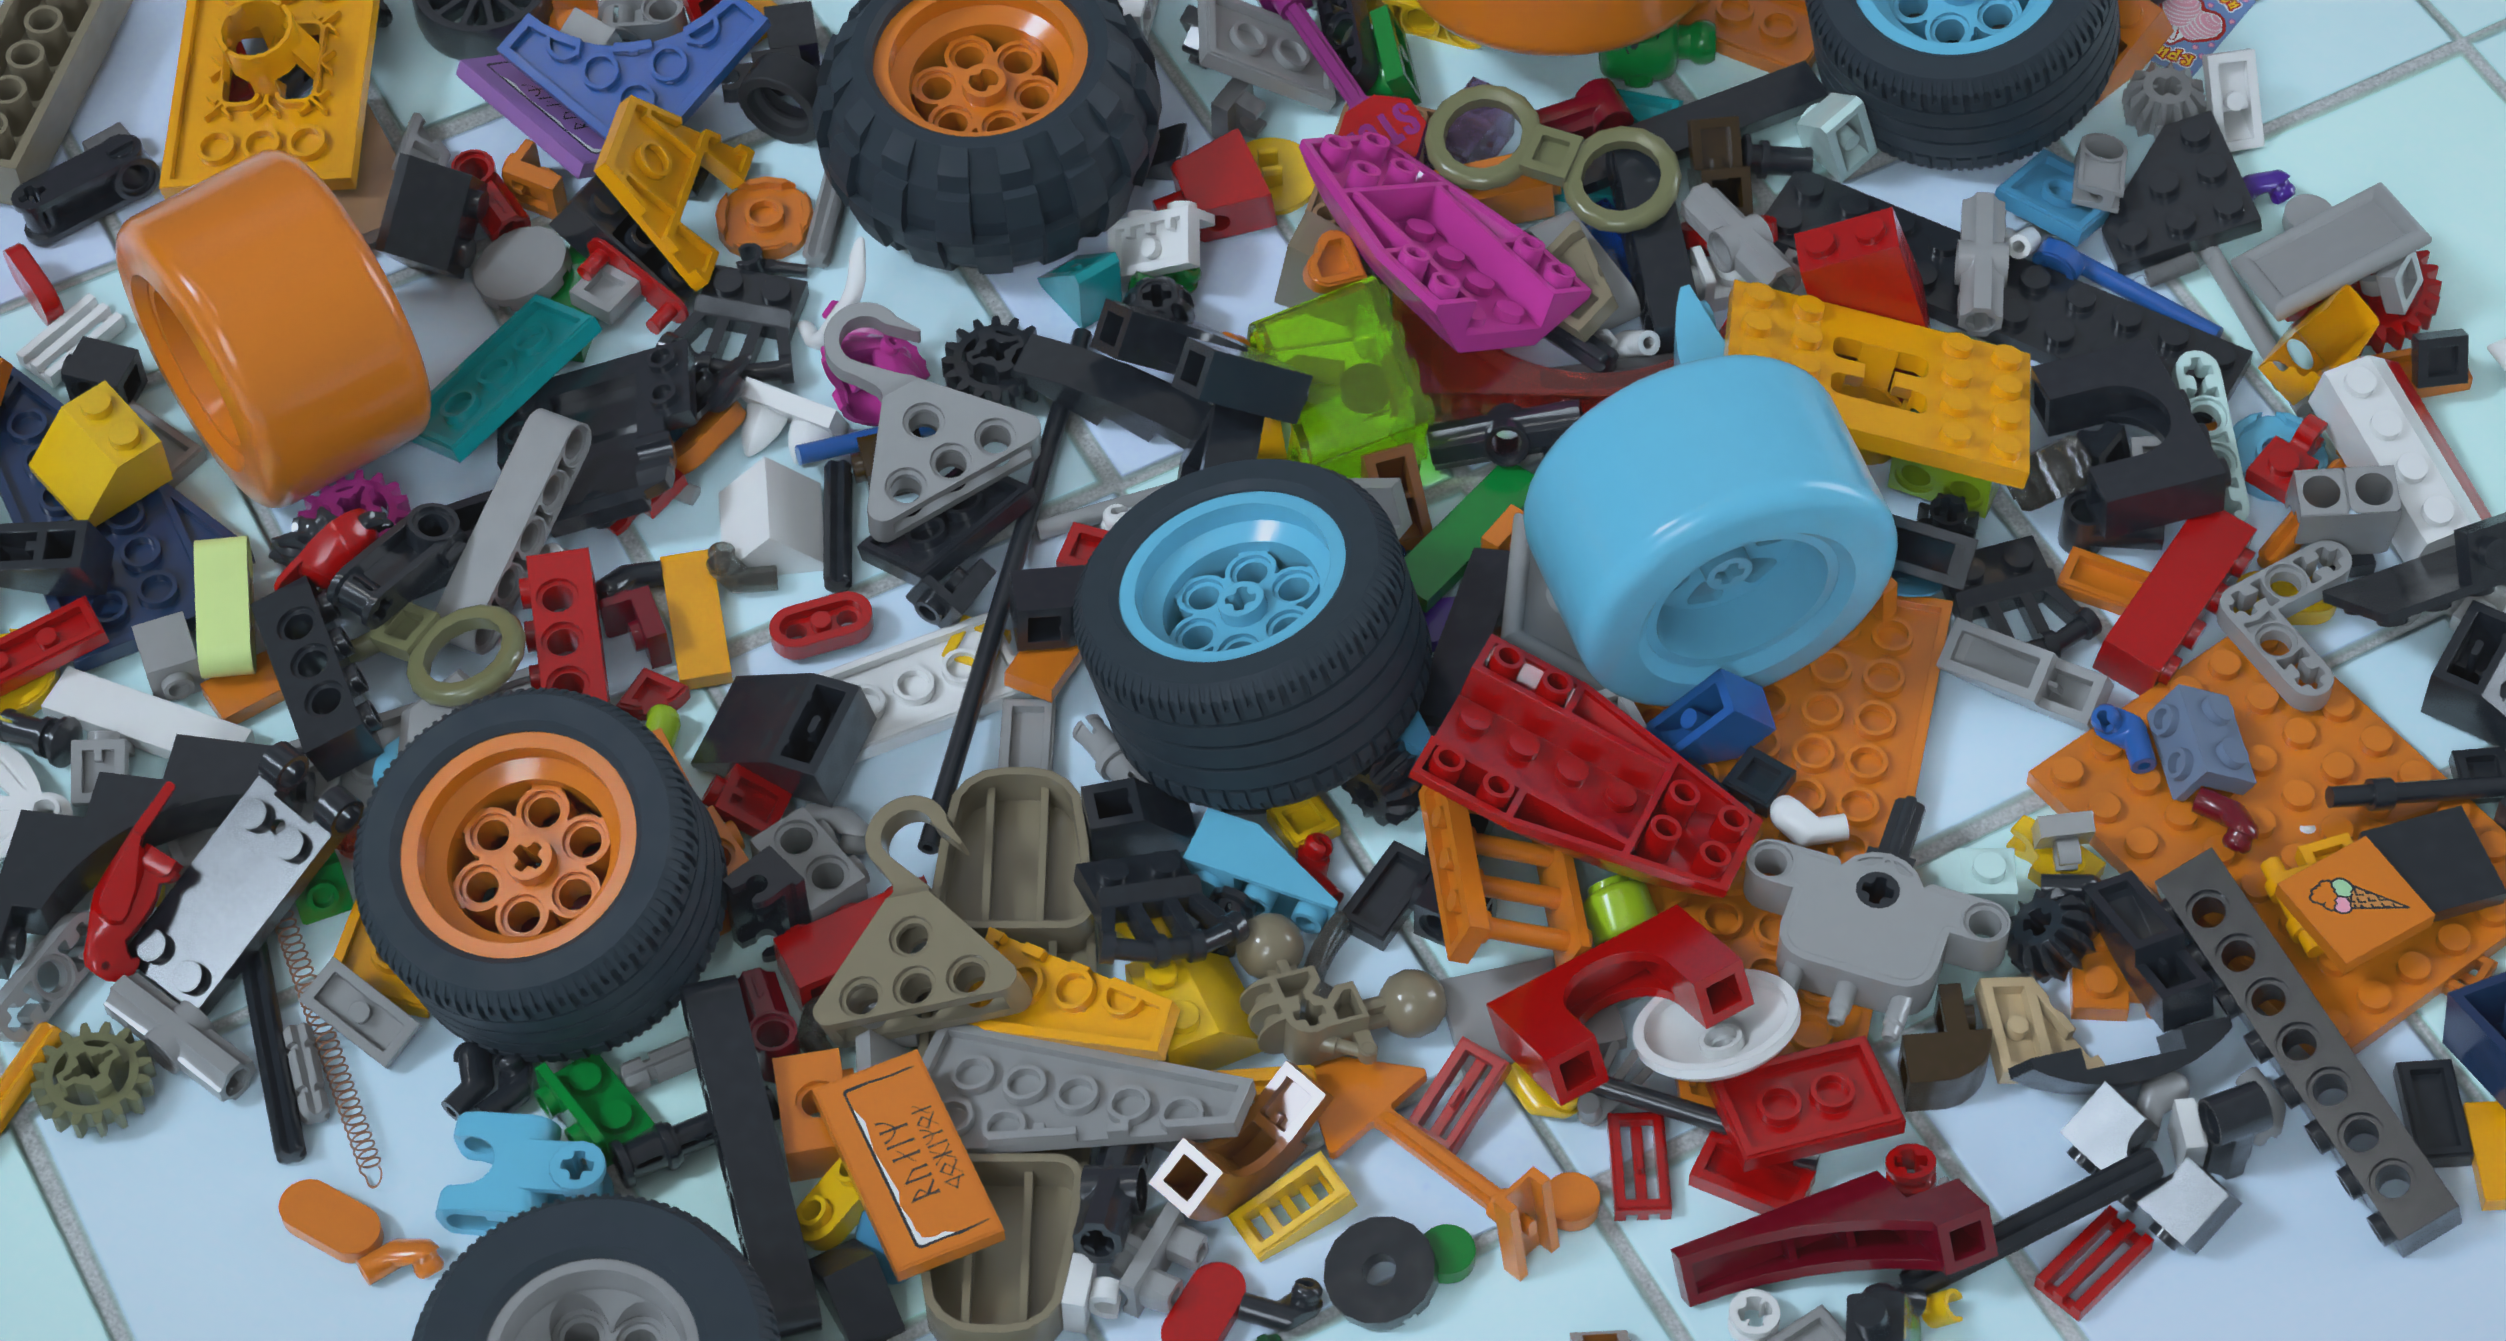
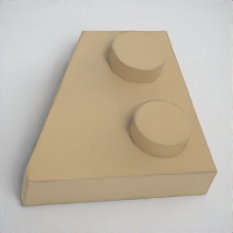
[1974,977,2105,1084]

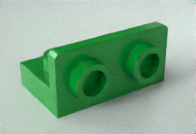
[534,1054,655,1168]

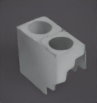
[2285,465,2402,555]

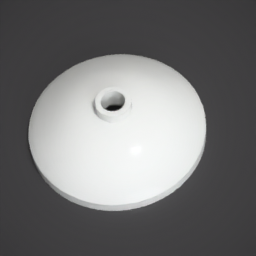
[1633,969,1801,1082]

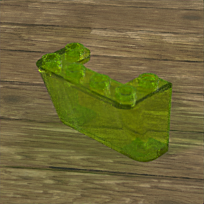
[1246,275,1435,478]

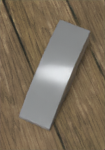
[1936,617,2114,731]

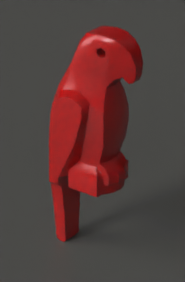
[83,781,184,982]

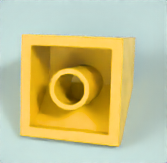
[29,380,173,527]
[1125,953,1263,1071]

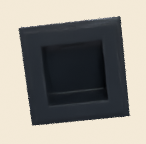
[1147,123,1188,181]

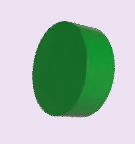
[1424,1224,1476,1284]

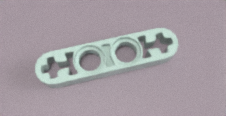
[2171,350,2250,522]

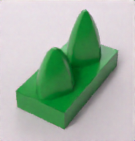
[1351,4,1422,105]

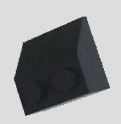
[374,153,489,280]

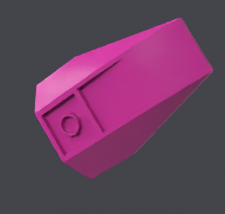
[1299,132,1592,353]

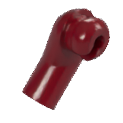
[2192,787,2259,855]

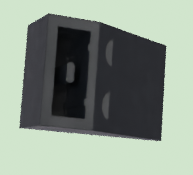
[2420,600,2506,749]
[690,673,877,808]

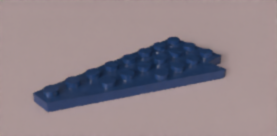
[0,356,256,672]

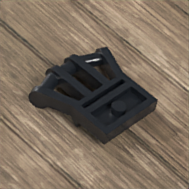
[656,265,809,385]
[1942,535,2102,659]
[1073,849,1249,969]

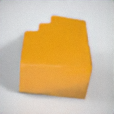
[2258,284,2379,406]

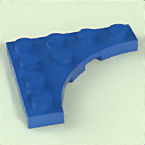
[496,0,772,140]

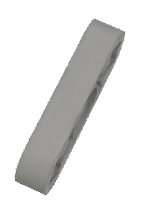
[0,911,90,1042]

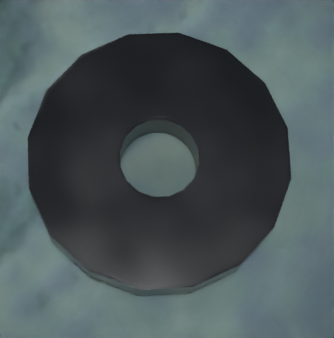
[1323,1216,1439,1330]

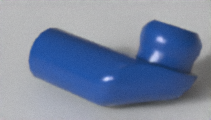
[2091,704,2157,774]

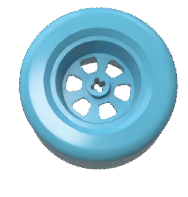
[1523,355,1898,707]

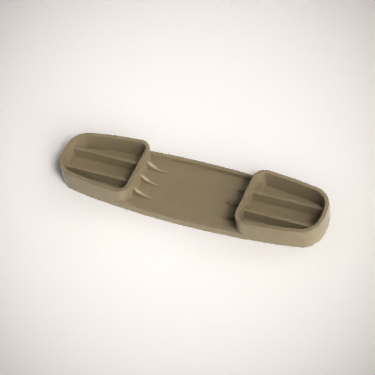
[918,767,1097,1341]

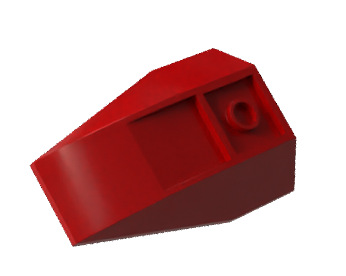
[1408,634,1764,898]

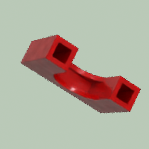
[1486,904,1755,1106]

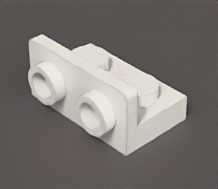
[1107,201,1215,284]

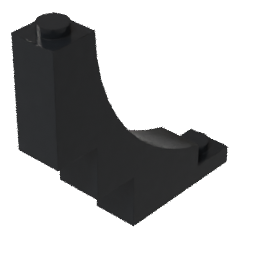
[0,734,316,980]

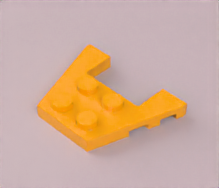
[593,95,755,292]

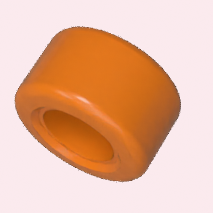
[115,149,431,508]

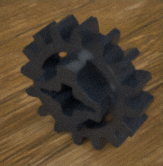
[941,316,1038,411]

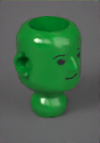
[1599,19,1716,89]

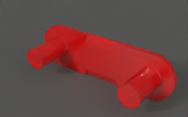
[577,238,689,335]

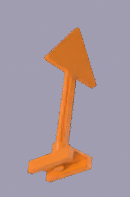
[1314,1056,1560,1282]

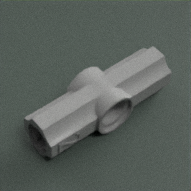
[1680,182,1801,294]
[1954,192,2009,337]
[103,973,257,1102]

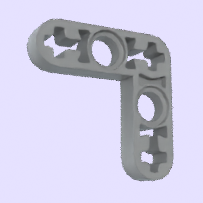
[2216,540,2352,712]

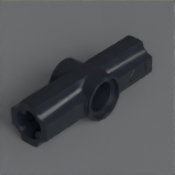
[1427,399,1584,471]
[1072,1143,1155,1263]

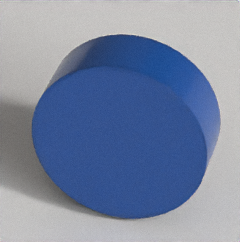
[2032,239,2085,280]

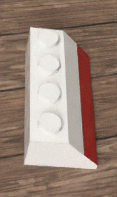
[2308,355,2492,562]

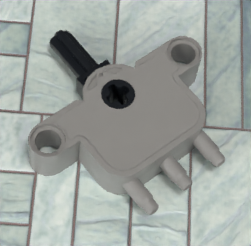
[1743,795,2011,1043]

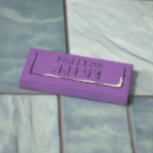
[456,55,605,179]

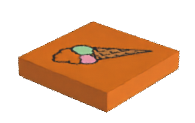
[2275,836,2435,974]

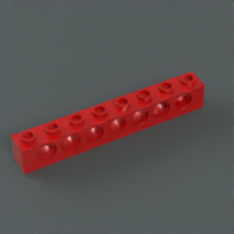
[519,547,611,910]

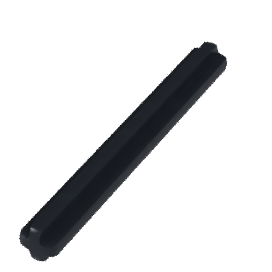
[241,939,307,1165]
[1899,1147,2164,1295]

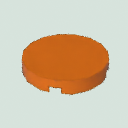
[715,176,813,260]

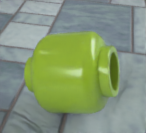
[1583,874,1658,947]

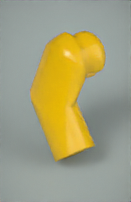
[1504,1062,1579,1119]

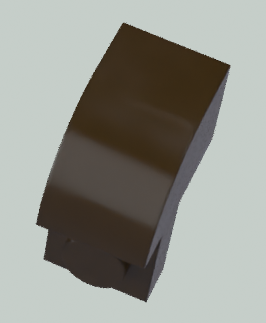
[1687,115,1754,216]
[1897,983,1992,1112]

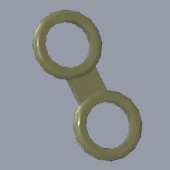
[1424,84,1682,234]
[318,588,526,707]

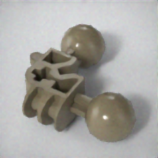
[1235,913,1448,1066]

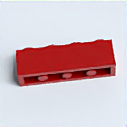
[2092,510,2257,695]

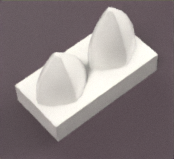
[740,377,850,465]

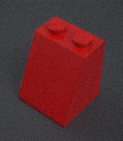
[1794,207,1931,361]

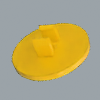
[1246,137,1315,216]

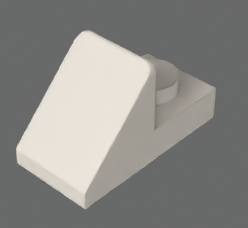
[2202,48,2265,152]

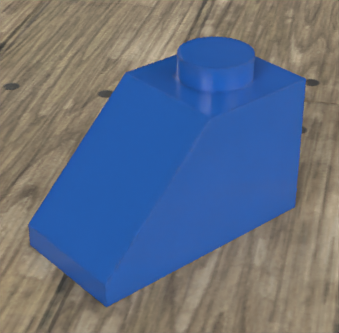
[1646,668,1776,765]

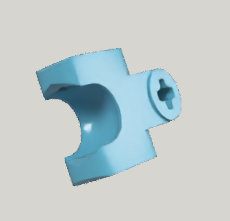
[435,1111,614,1236]

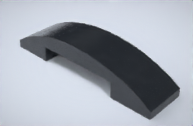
[2008,1016,2233,1095]

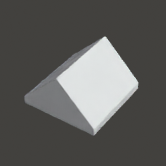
[718,456,824,580]

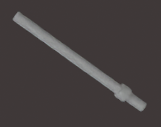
[2198,245,2313,417]

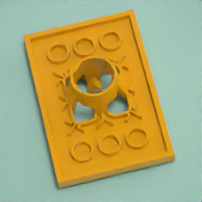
[159,0,380,199]
[1724,279,2031,489]

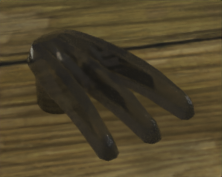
[1303,911,1351,999]

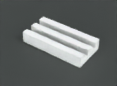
[16,293,127,388]

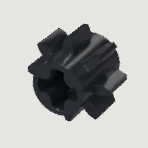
[1916,493,1979,539]

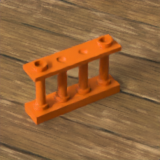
[1418,785,1593,967]

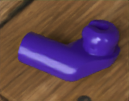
[2243,169,2296,205]

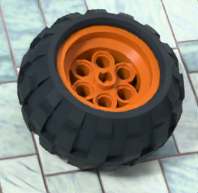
[812,0,1162,275]

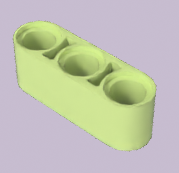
[194,536,257,679]

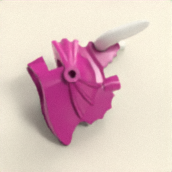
[797,236,930,426]

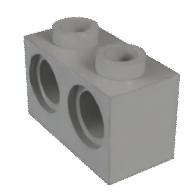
[749,806,870,922]

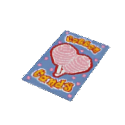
[2150,0,2256,78]

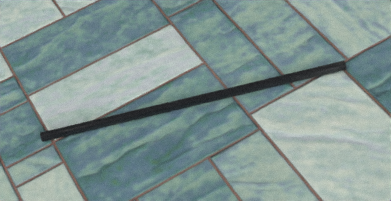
[917,328,1093,855]

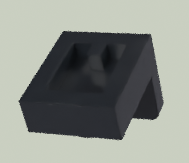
[905,558,997,629]

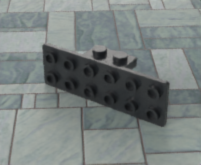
[2322,512,2506,627]

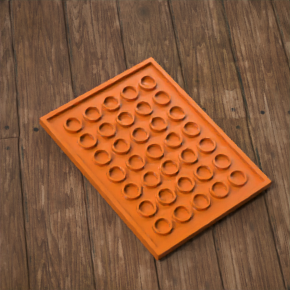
[2026,636,2506,1057]

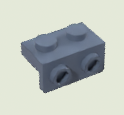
[2147,684,2257,802]

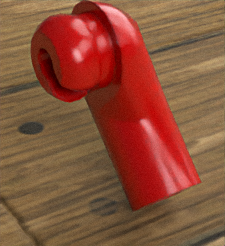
[1295,832,1344,905]

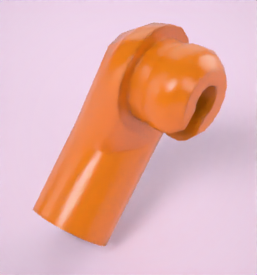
[356,1238,444,1286]

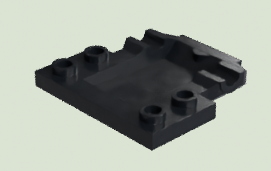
[497,338,697,538]

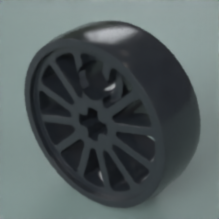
[412,0,554,60]

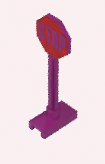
[1256,0,1428,161]

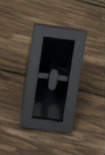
[808,1238,905,1341]

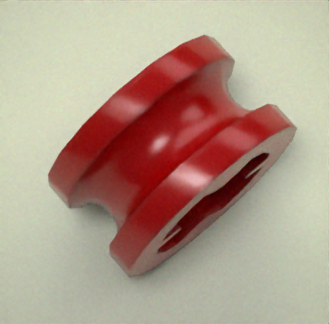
[1885,1143,1937,1198]

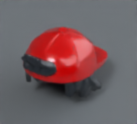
[268,506,394,591]

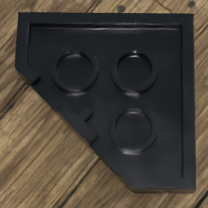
[2101,110,2262,275]

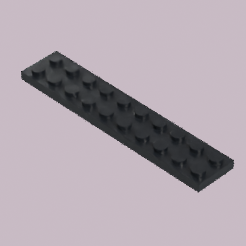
[1765,171,2253,424]

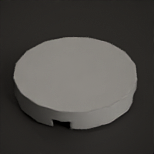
[473,226,572,311]

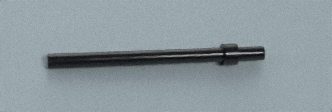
[2325,775,2506,811]

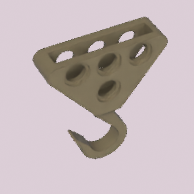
[813,795,1032,1048]

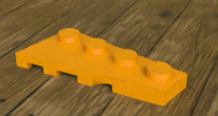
[968,927,1180,1061]

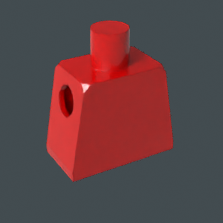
[1152,128,1278,243]

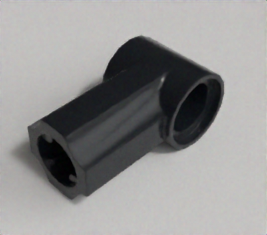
[2057,489,2165,553]
[2197,1081,2273,1180]

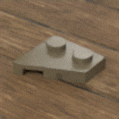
[1546,220,1619,343]

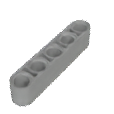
[435,408,592,655]

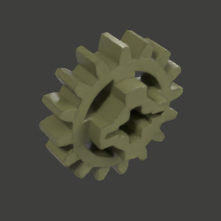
[30,1022,157,1139]

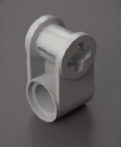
[598,0,688,42]

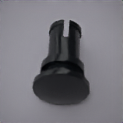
[1741,134,1813,179]
[0,708,83,768]

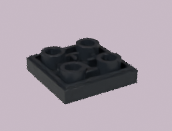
[2358,805,2506,922]

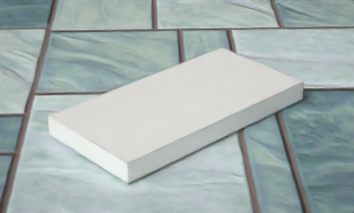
[818,612,1032,764]

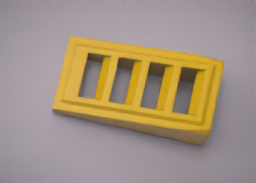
[1228,1151,1358,1262]

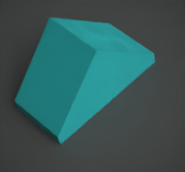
[1037,252,1122,328]

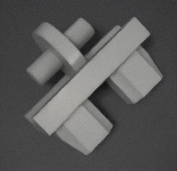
[1109,1202,1209,1319]

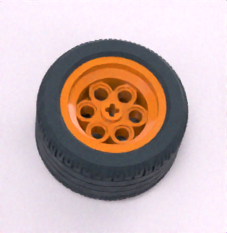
[353,687,727,1063]

